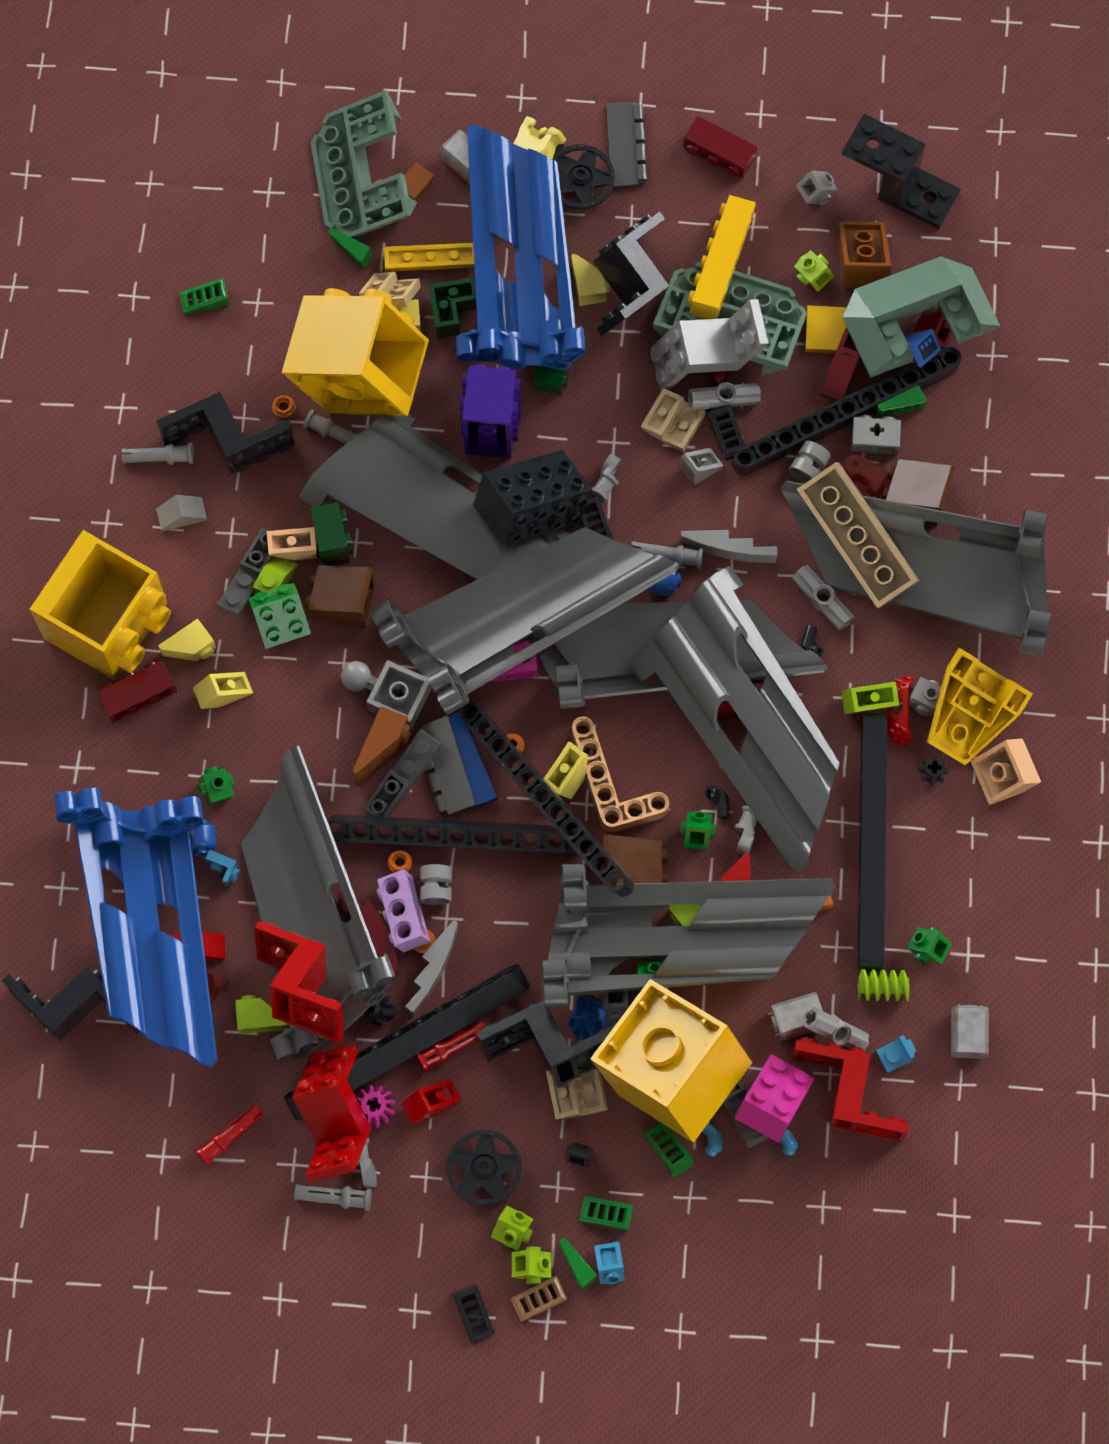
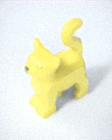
[513,116,567,159]

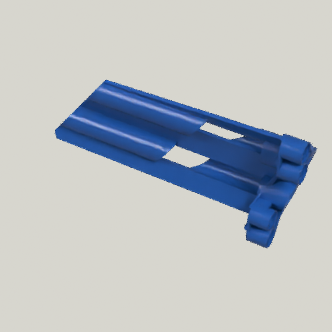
[456,124,585,370]
[54,788,218,1068]

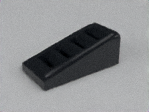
[708,405,745,460]
[580,496,613,539]
[565,1142,594,1167]
[452,1284,494,1342]

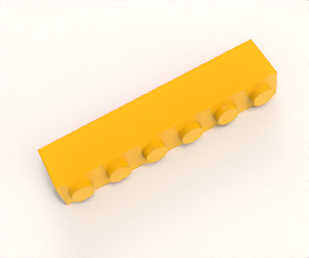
[687,195,756,319]

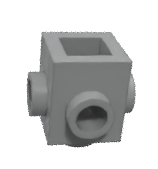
[796,170,838,205]
[909,677,942,717]

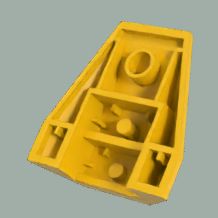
[927,648,1033,765]

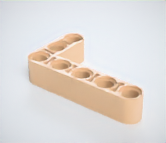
[572,716,669,833]

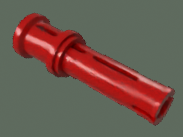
[415,1021,485,1073]
[194,1104,264,1167]

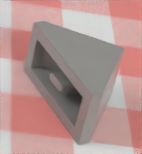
[680,448,723,486]
[156,495,208,531]

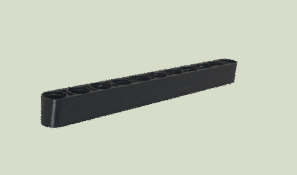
[733,347,962,476]
[459,701,634,897]
[858,713,887,971]
[327,814,590,854]
[284,964,530,1120]

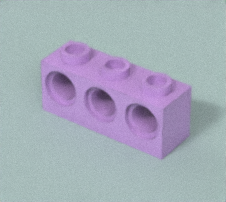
[377,869,430,952]

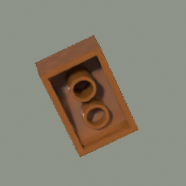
[838,221,891,288]
[352,706,412,786]

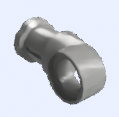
[591,453,622,503]
[734,805,758,856]
[356,1138,377,1188]

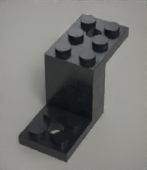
[842,114,961,229]
[593,212,669,336]
[156,392,295,473]
[1,966,139,1042]
[477,1001,615,1088]

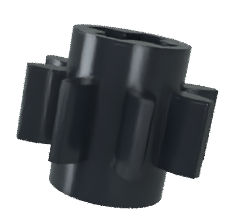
[918,755,949,787]
[365,996,395,1026]

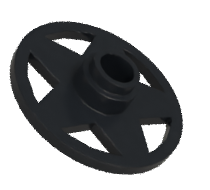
[552,144,615,209]
[446,1130,522,1206]

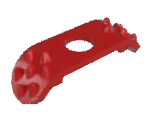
[887,676,914,745]

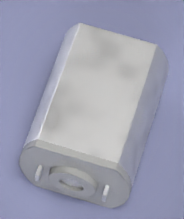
[439,130,470,184]
[768,992,823,1041]
[951,1004,989,1059]

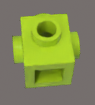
[794,250,835,292]
[491,1206,534,1251]
[512,1246,551,1284]

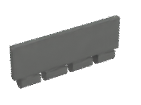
[606,101,648,188]
[414,716,476,815]

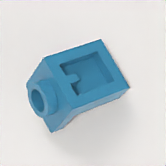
[205,850,240,887]
[875,1035,916,1074]
[594,1242,625,1284]

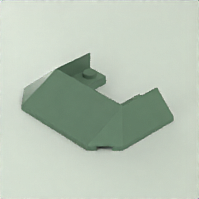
[311,90,417,238]
[842,256,1000,378]
[653,261,807,376]

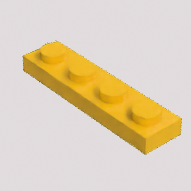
[384,243,474,272]

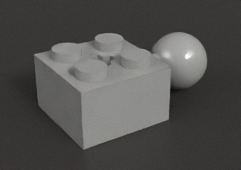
[341,660,432,730]

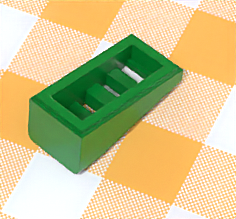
[328,228,373,269]
[179,278,229,315]
[875,385,927,418]
[643,1123,693,1178]
[579,1196,634,1232]
[559,1238,596,1291]

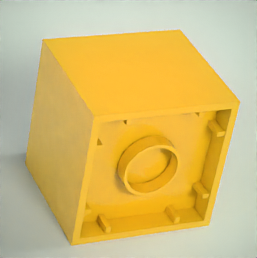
[282,288,429,417]
[30,530,171,681]
[591,979,752,1143]

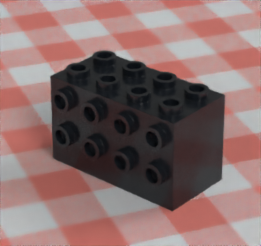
[473,450,592,545]

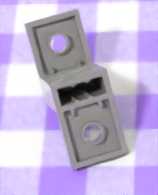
[651,299,769,391]

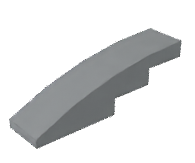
[680,530,777,563]
[405,920,458,1017]

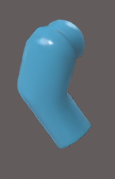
[702,1122,723,1157]
[780,1129,798,1156]

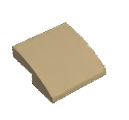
[359,272,421,307]
[641,388,706,453]
[546,1069,608,1120]

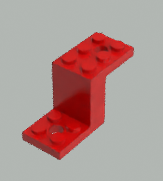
[254,921,344,1043]
[791,1038,909,1142]
[292,1044,371,1183]

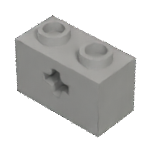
[851,415,901,455]

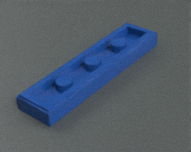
[449,712,497,808]

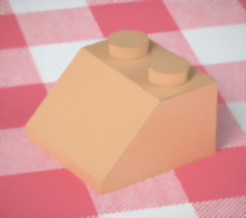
[971,739,1041,805]

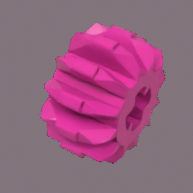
[356,1085,396,1128]

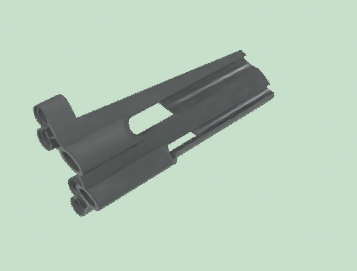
[628,566,840,872]
[541,864,836,1007]

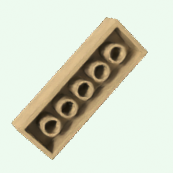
[797,462,920,608]

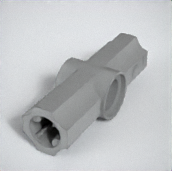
[688,382,761,411]
[792,565,854,631]
[803,1007,869,1050]

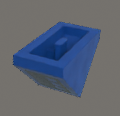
[904,329,941,367]

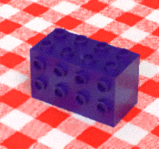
[459,364,521,458]

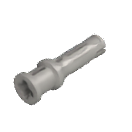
[303,409,357,444]
[122,443,195,465]
[632,541,704,569]
[294,1184,372,1211]

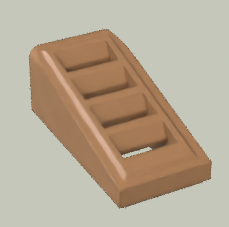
[510,1276,567,1322]

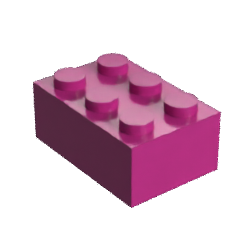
[735,1054,815,1143]

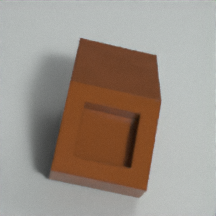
[404,163,435,201]

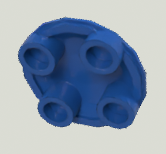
[568,995,605,1040]

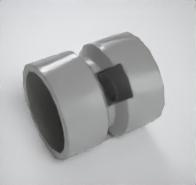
[788,441,831,484]
[420,864,452,905]

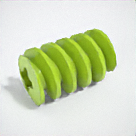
[858,969,909,1001]

